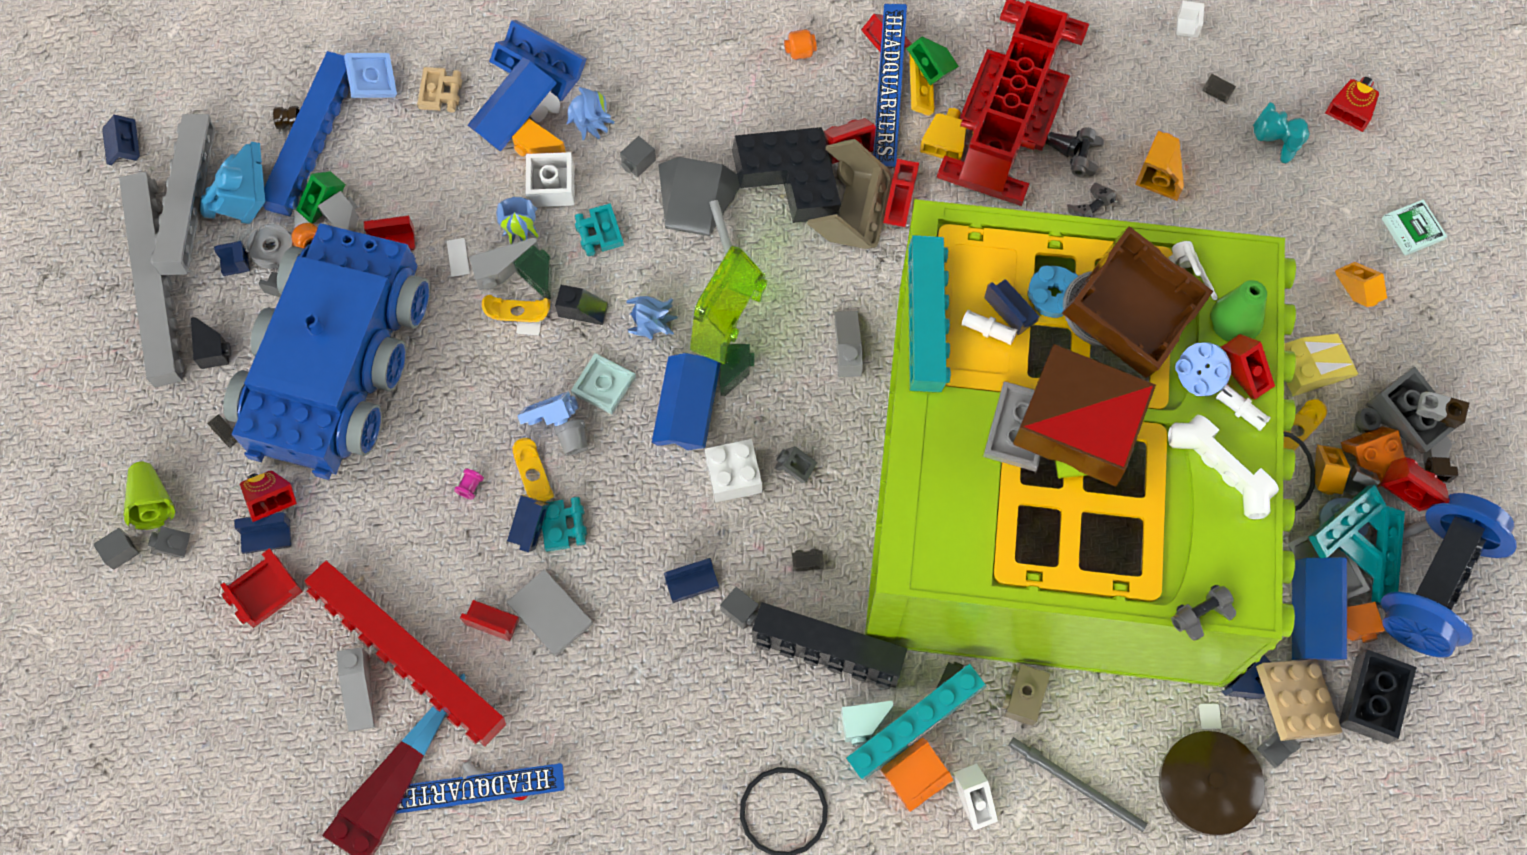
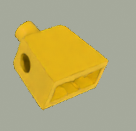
[920,108,966,160]

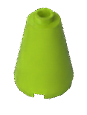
[123,461,175,530]

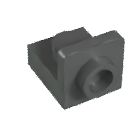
[775,446,818,483]

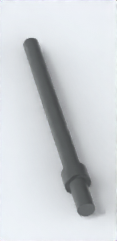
[1008,737,1148,832]

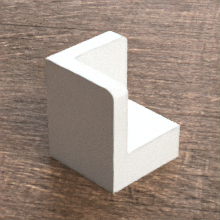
[1176,1,1204,38]

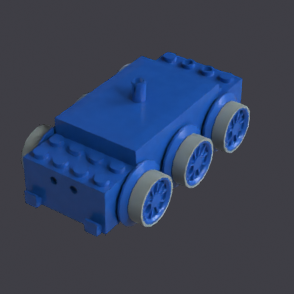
[223,223,430,480]

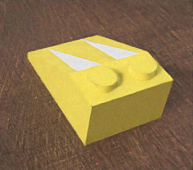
[1284,333,1358,397]

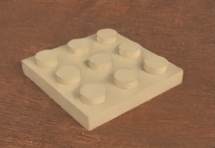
[1256,659,1342,741]

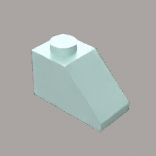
[841,701,893,745]

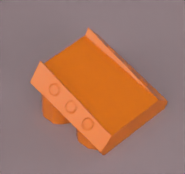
[880,737,953,812]

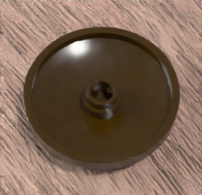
[1159,731,1265,836]

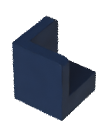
[214,241,250,276]

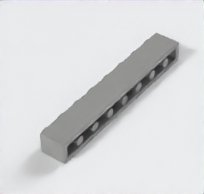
[151,114,215,275]

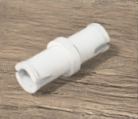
[962,310,1017,345]
[1216,384,1271,431]

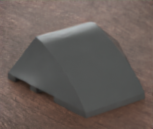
[658,157,740,236]

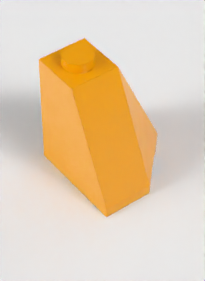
[1135,131,1184,201]

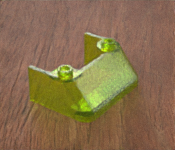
[690,245,768,364]

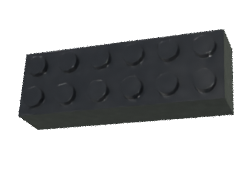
[752,602,908,689]

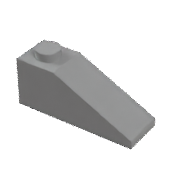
[469,237,540,290]
[834,311,863,377]
[337,647,375,732]

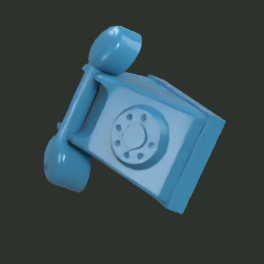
[199,142,265,224]

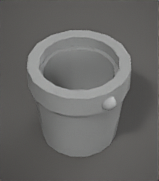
[554,419,588,455]

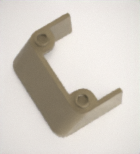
[807,139,892,249]

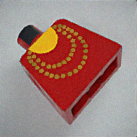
[1325,77,1379,132]
[240,471,297,522]

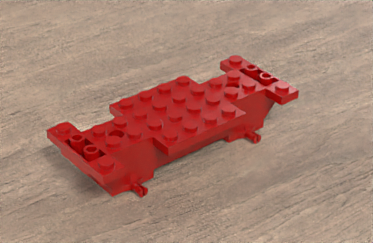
[937,0,1089,206]

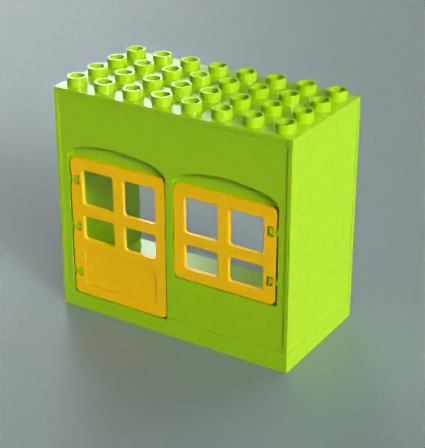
[865,199,1296,687]

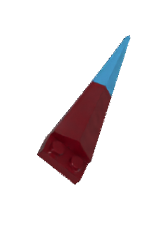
[322,674,465,855]

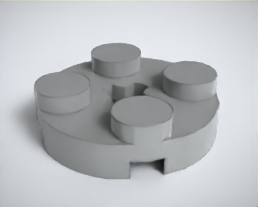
[247,224,294,269]

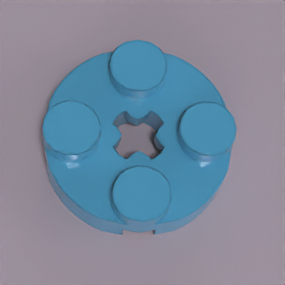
[1028,265,1078,318]

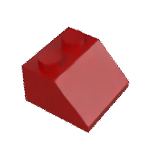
[823,118,876,164]
[1380,457,1450,512]

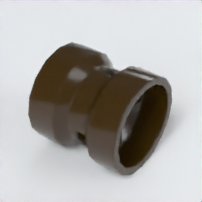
[273,106,300,129]

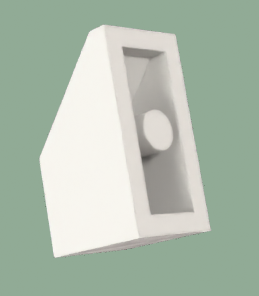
[953,764,998,830]

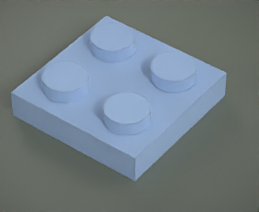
[344,53,397,98]

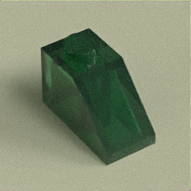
[513,245,552,299]
[720,343,755,396]

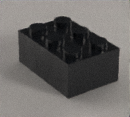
[1339,649,1417,744]

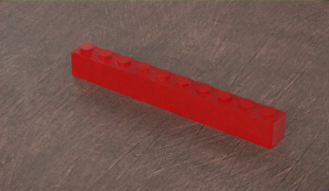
[304,560,506,747]

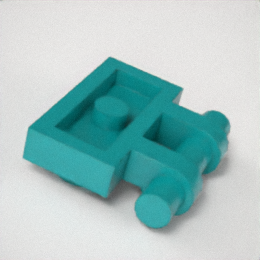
[574,203,624,256]
[542,497,587,552]

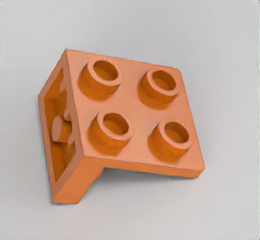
[1340,426,1405,487]

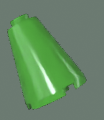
[1210,280,1267,342]

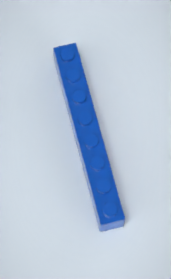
[263,51,350,217]

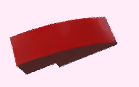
[883,159,919,228]

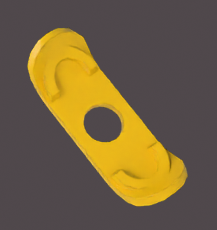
[481,295,551,322]
[1284,399,1327,451]
[512,437,554,502]

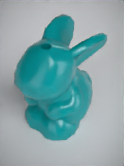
[1252,102,1310,164]

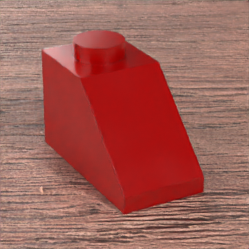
[1220,334,1275,400]

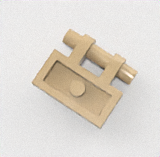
[417,67,462,113]

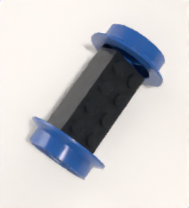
[1381,493,1517,658]

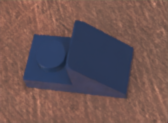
[1222,655,1271,699]

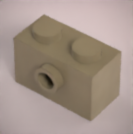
[1002,664,1050,726]

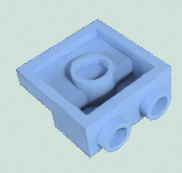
[517,391,579,426]

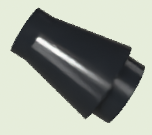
[1046,131,1081,157]

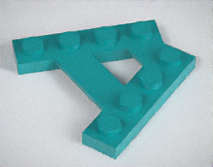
[1308,485,1405,605]

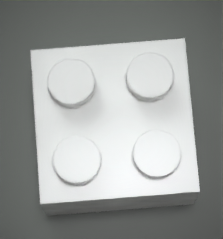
[526,152,574,207]
[705,439,762,503]

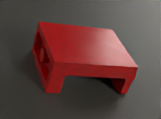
[220,548,303,628]

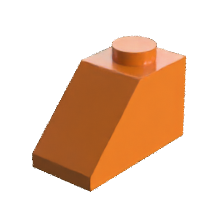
[1347,602,1385,643]

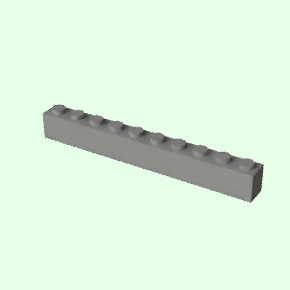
[119,171,184,388]

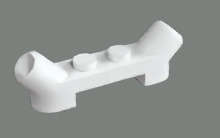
[1168,415,1279,519]

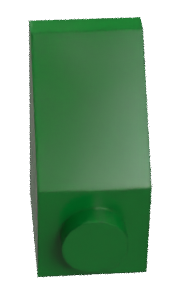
[906,36,959,85]
[296,171,346,224]

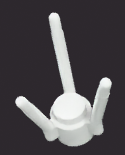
[1168,241,1218,300]

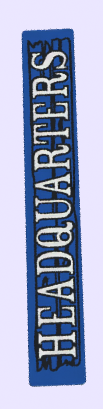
[873,4,907,167]
[396,763,565,814]

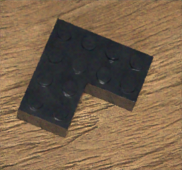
[732,127,841,223]

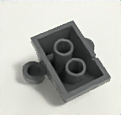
[1355,367,1456,454]

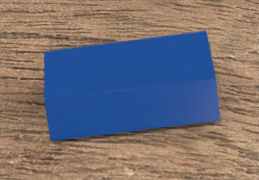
[489,20,587,101]
[467,57,557,152]
[651,353,721,450]
[1292,557,1347,661]

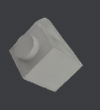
[318,191,358,232]

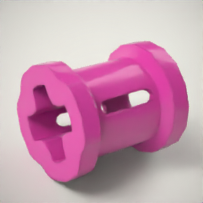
[454,468,484,500]

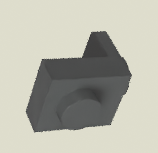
[148,526,191,558]

